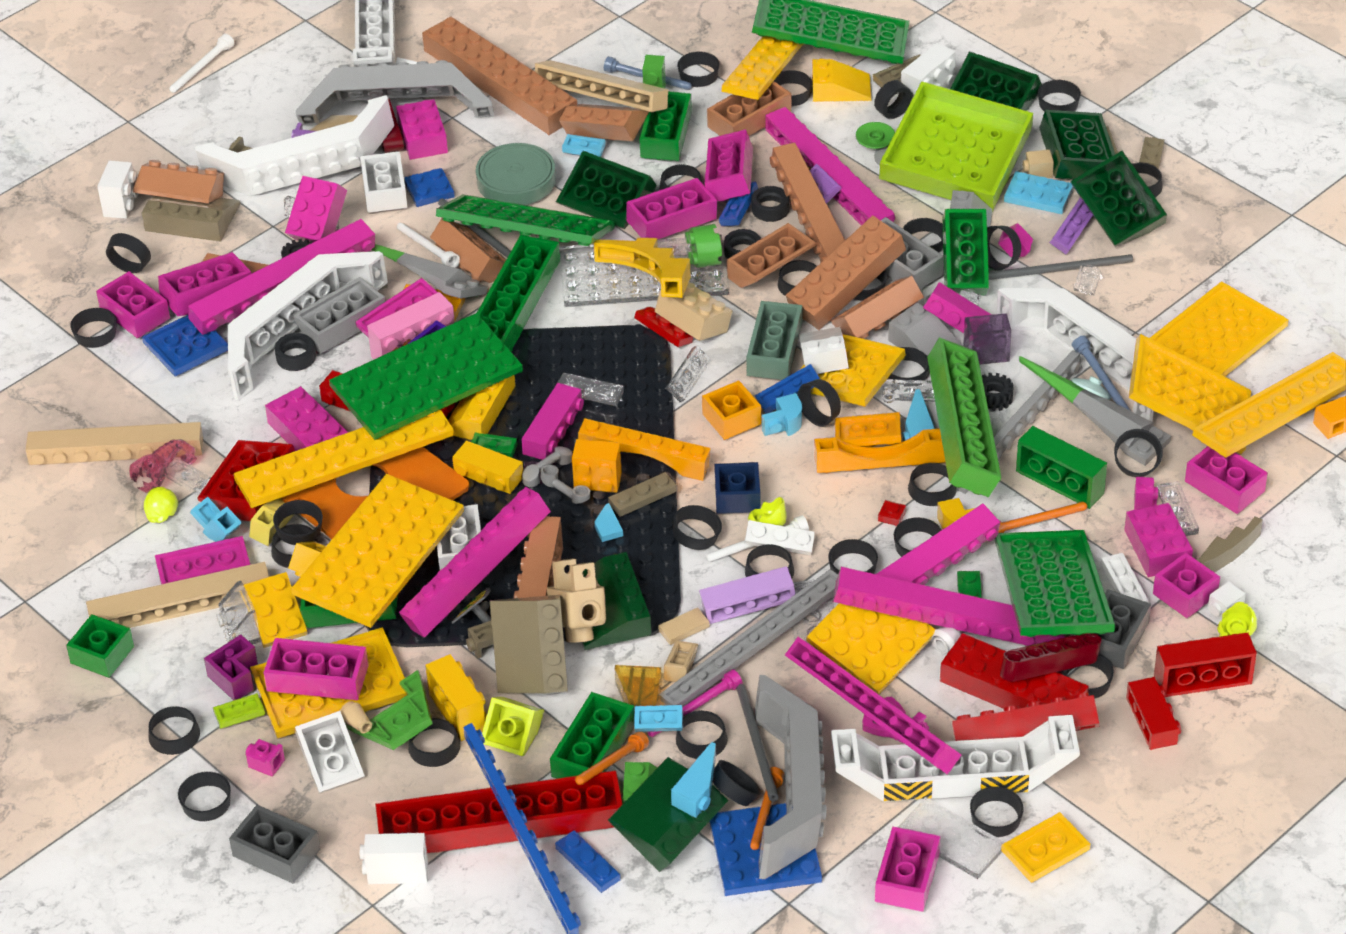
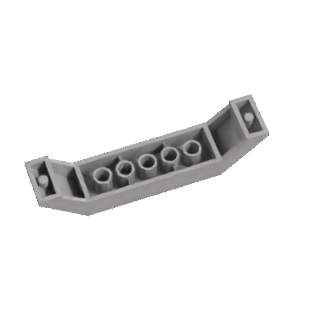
[296,60,494,125]
[755,675,826,879]

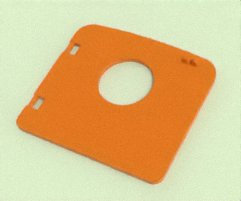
[281,447,469,539]

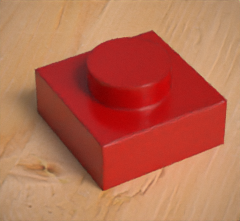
[878,500,906,526]

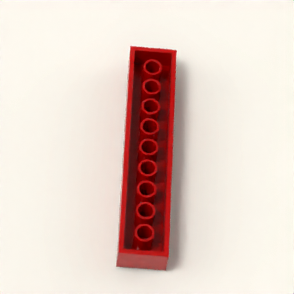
[375,771,622,853]

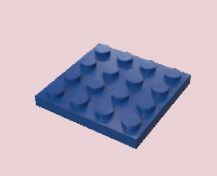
[709,803,822,896]

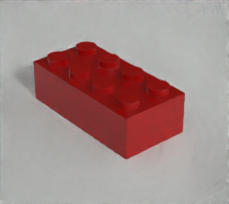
[1153,632,1257,697]

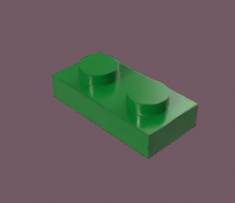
[471,432,517,458]
[957,571,982,598]

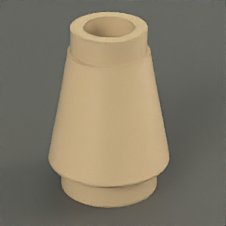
[340,701,372,733]

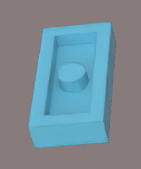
[562,134,606,157]
[634,705,683,732]

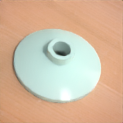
[1072,376,1111,400]

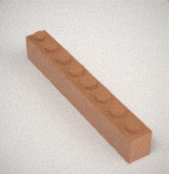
[770,143,845,263]

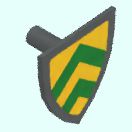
[452,588,491,624]

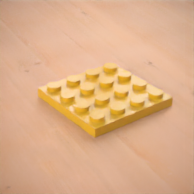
[801,334,906,407]
[806,603,936,694]

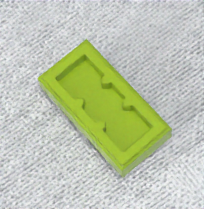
[213,693,265,729]

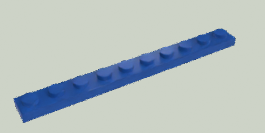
[463,723,581,934]

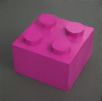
[1153,552,1220,618]

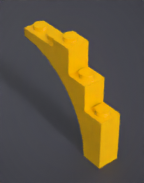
[594,238,691,298]

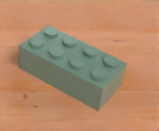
[746,301,802,380]

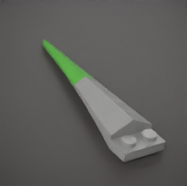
[372,244,487,298]
[1019,356,1171,466]

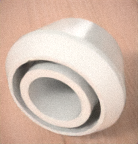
[931,627,961,656]

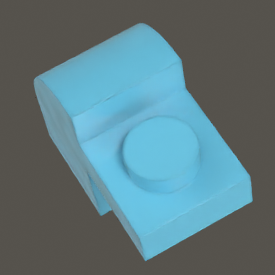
[762,393,802,436]
[190,497,242,542]

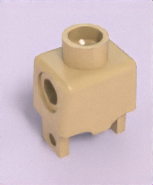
[547,559,606,642]

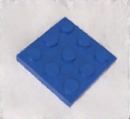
[142,314,228,376]

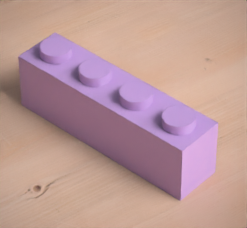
[699,566,795,624]

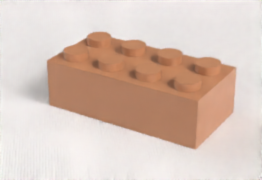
[707,81,791,136]

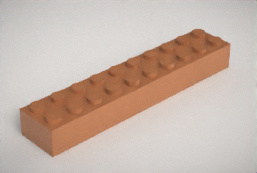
[422,16,577,135]

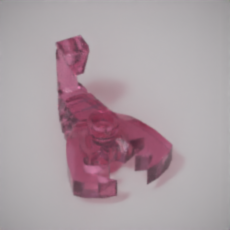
[129,439,197,494]

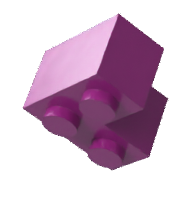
[204,634,258,701]

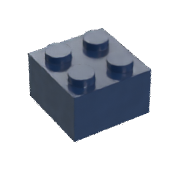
[714,462,761,514]

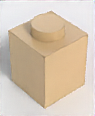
[1022,150,1054,178]

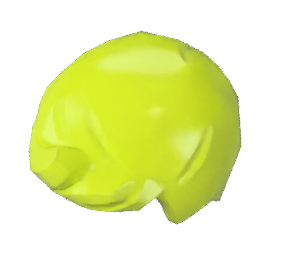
[144,487,179,523]
[748,497,787,526]
[1217,602,1257,637]

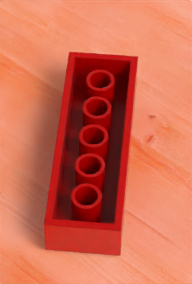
[940,633,1089,709]

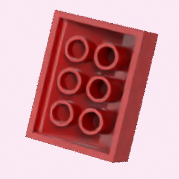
[197,440,295,521]

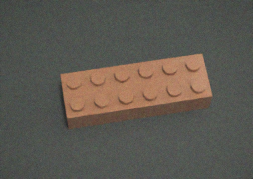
[785,215,906,330]
[514,516,563,598]

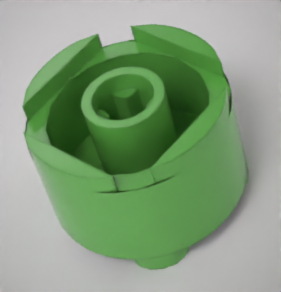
[685,224,722,268]

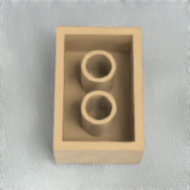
[655,282,733,341]

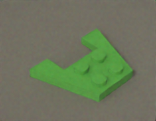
[345,670,433,750]

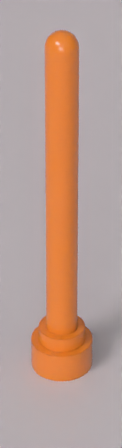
[998,502,1087,533]
[575,731,649,785]
[750,767,785,850]

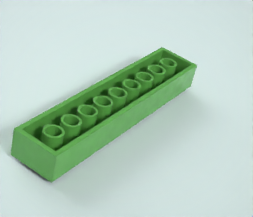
[927,337,1002,498]

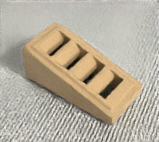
[664,641,698,682]

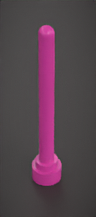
[647,669,743,737]

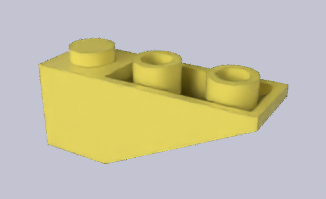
[249,498,295,546]

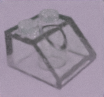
[216,580,261,644]

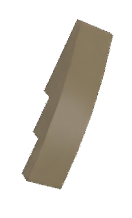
[1197,516,1263,573]

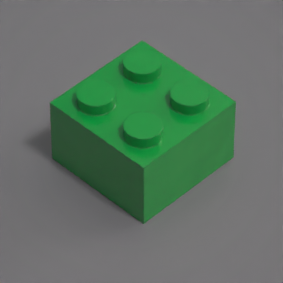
[66,614,134,678]

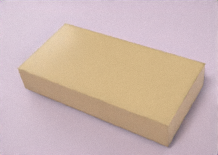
[658,607,710,645]

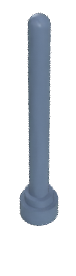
[603,56,692,90]
[1071,335,1131,411]

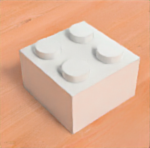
[98,161,139,219]

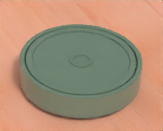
[476,143,556,205]

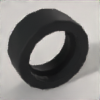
[874,80,912,119]
[752,186,789,222]
[723,229,761,259]
[274,333,316,371]

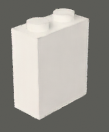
[360,833,428,884]

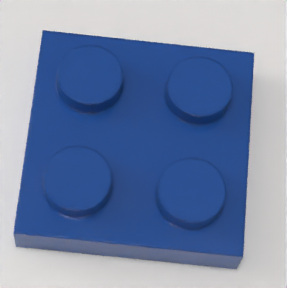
[404,168,454,207]

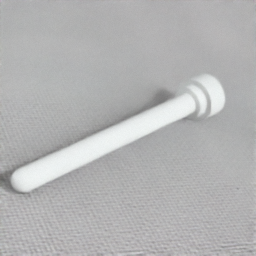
[170,34,234,93]
[397,223,460,268]
[707,515,809,561]

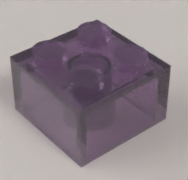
[963,313,1012,365]

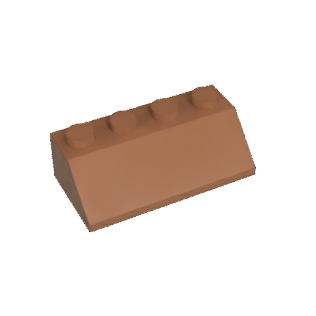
[559,104,649,141]
[133,160,224,203]
[430,218,506,283]
[727,223,816,288]
[830,275,924,339]

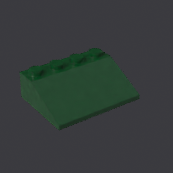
[950,51,1042,111]
[1039,110,1115,179]
[556,151,657,229]
[1070,151,1167,247]
[582,552,651,650]
[608,757,729,872]

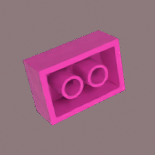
[396,99,448,160]
[285,176,348,243]
[96,271,170,339]
[1185,446,1268,514]
[1124,503,1193,577]
[875,826,941,912]

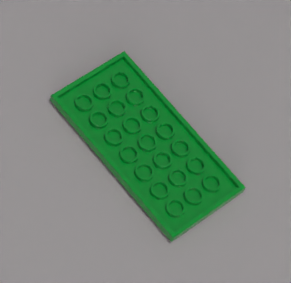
[752,0,909,64]
[436,194,615,246]
[329,313,523,440]
[994,530,1115,637]

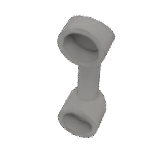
[522,447,572,487]
[541,465,590,504]

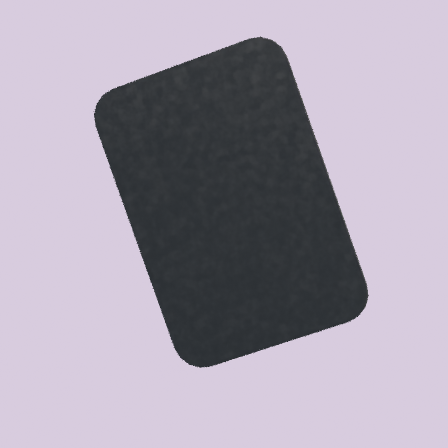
[365,324,681,647]

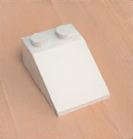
[799,327,849,374]
[295,711,365,793]

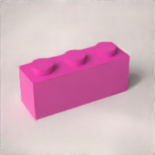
[923,282,993,341]

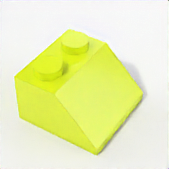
[482,696,544,756]

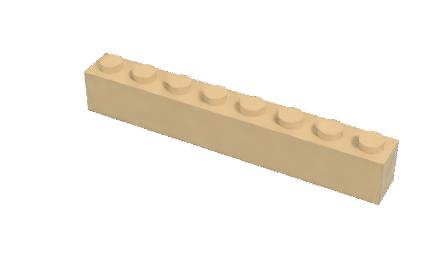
[535,60,668,112]
[25,422,203,465]
[86,562,269,628]

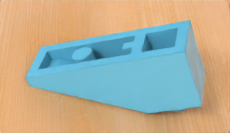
[902,389,935,442]
[671,742,716,818]

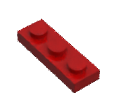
[634,307,694,347]

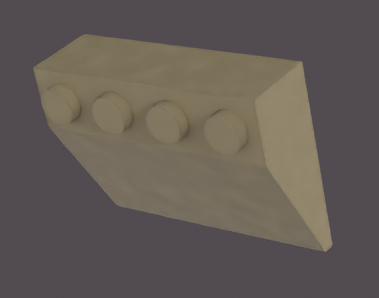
[142,196,240,242]
[490,595,568,693]

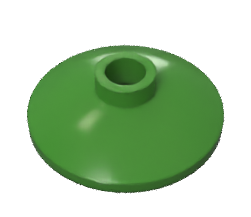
[856,122,895,149]

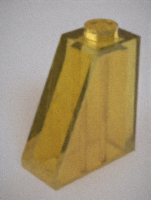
[614,665,662,712]

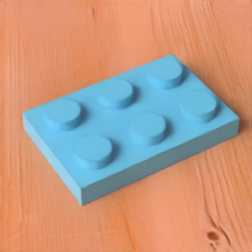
[1004,171,1073,214]

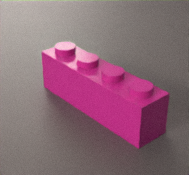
[522,383,584,460]

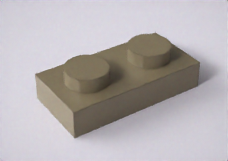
[1139,137,1165,169]

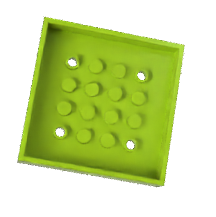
[879,81,1033,212]

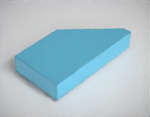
[594,503,623,542]

